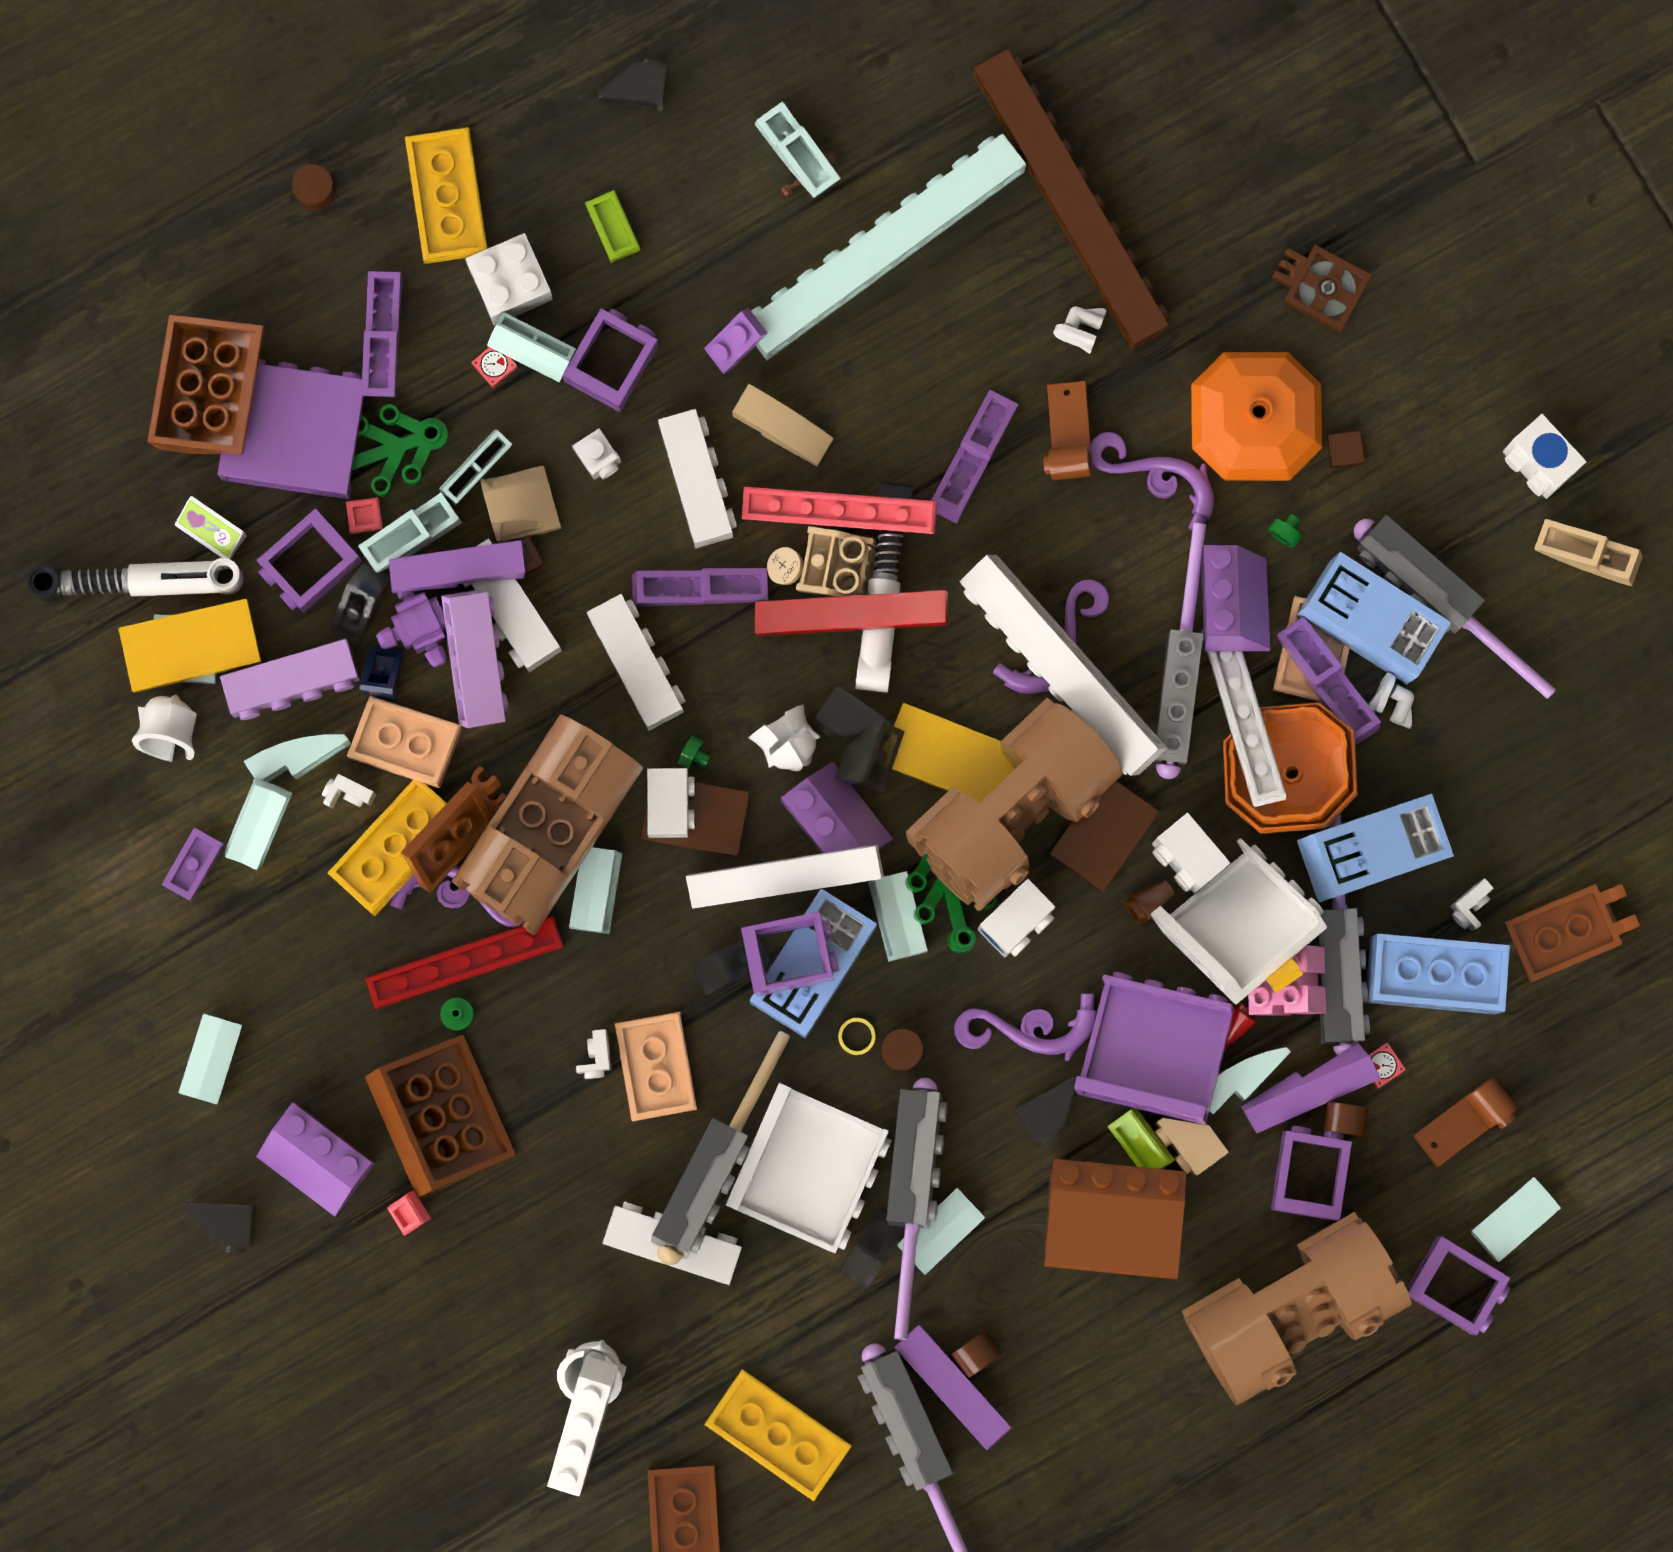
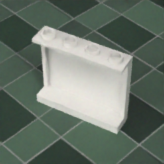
[1151,838,1327,1004]
[726,1083,892,1253]

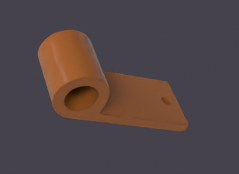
[1043,381,1093,481]
[1413,1076,1518,1167]

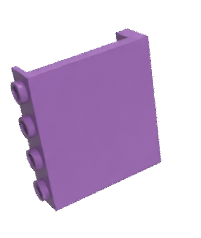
[217,359,364,500]
[1074,972,1235,1125]

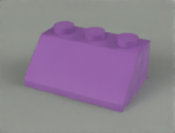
[1201,545,1270,651]
[781,762,893,853]
[256,1103,376,1217]

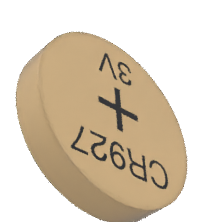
[767,547,803,585]

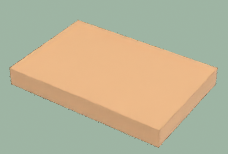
[1272,596,1350,703]
[347,696,463,788]
[615,1012,697,1122]

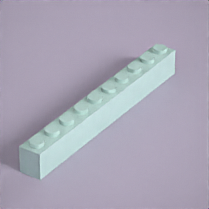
[751,133,1026,360]

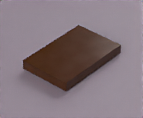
[1049,781,1160,892]
[641,782,750,857]

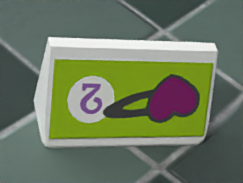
[175,496,247,559]

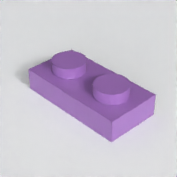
[704,308,768,374]
[162,828,225,902]

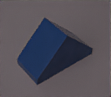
[360,646,403,700]

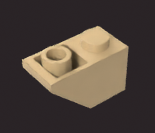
[1155,1118,1229,1176]

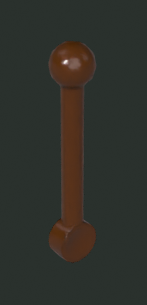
[781,151,836,197]

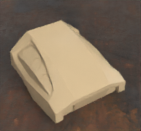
[480,466,561,543]
[796,526,876,597]

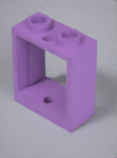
[562,308,659,413]
[257,508,362,613]
[741,911,839,997]
[1271,1126,1352,1221]
[1406,1236,1510,1336]

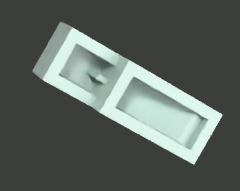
[755,101,841,198]
[358,493,462,573]
[244,734,351,783]
[1209,1047,1291,1115]

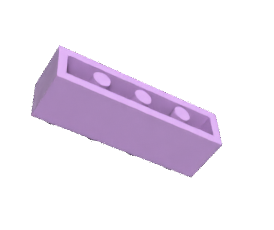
[441,590,508,728]
[220,639,360,720]

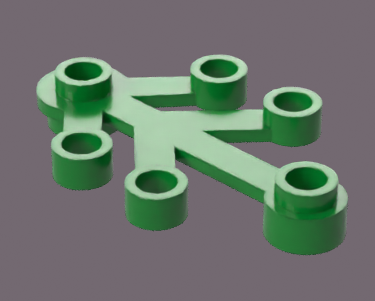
[351,404,448,497]
[905,854,997,953]

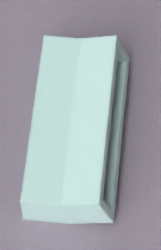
[487,312,576,382]
[439,430,512,506]
[225,778,292,870]
[569,847,622,934]
[868,871,928,962]
[178,1014,242,1104]
[1471,1177,1561,1262]
[897,1188,985,1275]

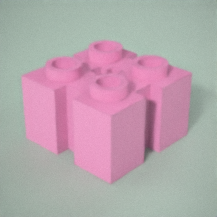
[1248,945,1326,1016]

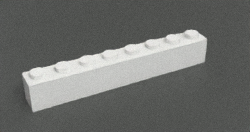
[960,555,1167,776]

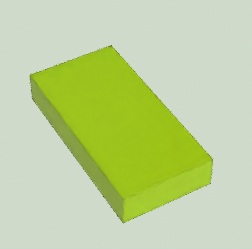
[585,190,640,263]
[1108,1108,1175,1169]

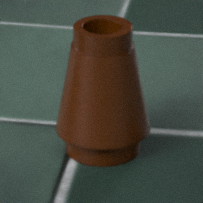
[1124,880,1175,924]

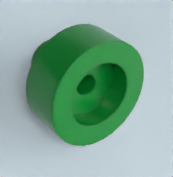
[1268,514,1302,549]
[677,735,711,770]
[440,997,474,1031]

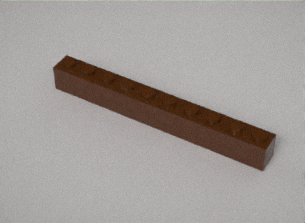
[973,49,1170,351]

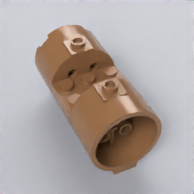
[906,698,1123,911]
[451,714,643,935]
[1182,1212,1412,1406]

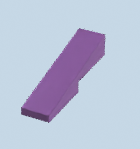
[362,271,403,397]
[931,390,1018,524]
[389,540,525,593]
[632,568,768,607]
[1277,617,1381,746]
[1241,1043,1381,1133]
[895,1325,1012,1451]

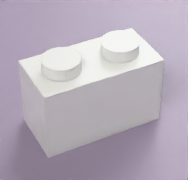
[647,768,695,838]

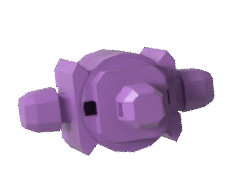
[376,591,447,668]

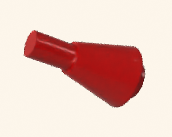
[1225,1002,1257,1051]

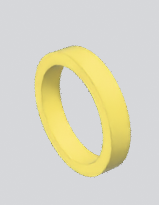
[838,1018,875,1055]

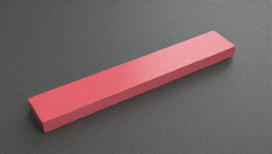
[742,487,938,534]

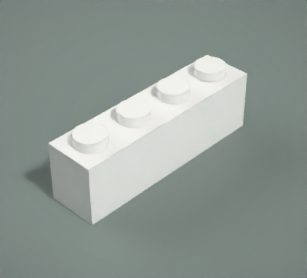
[658,409,737,549]
[463,538,562,672]
[587,594,686,731]
[602,1202,742,1285]
[547,1356,619,1496]

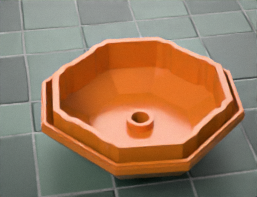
[1191,352,1322,481]
[1223,702,1358,834]

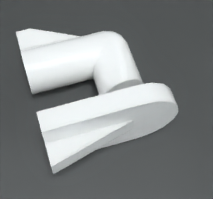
[1053,306,1107,354]
[1368,673,1414,729]

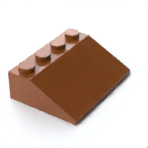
[147,315,265,455]
[365,1034,516,1198]
[1044,1159,1186,1279]

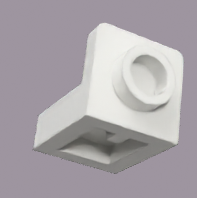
[572,428,621,480]
[322,774,377,809]
[1450,879,1494,931]
[576,1029,612,1079]

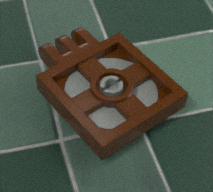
[1272,245,1372,333]

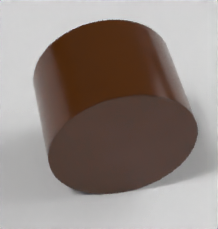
[292,164,335,211]
[881,1029,923,1071]
[1323,1102,1369,1138]
[951,1329,1001,1378]

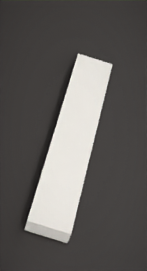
[1202,630,1286,807]
[686,844,884,909]

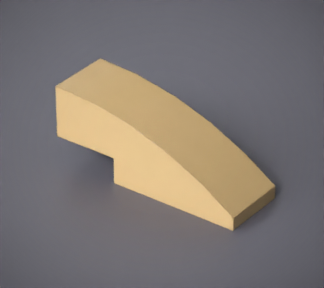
[732,384,834,467]
[1534,519,1643,587]

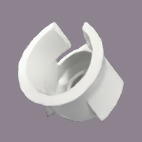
[132,695,197,762]
[748,704,821,771]
[557,1340,626,1404]

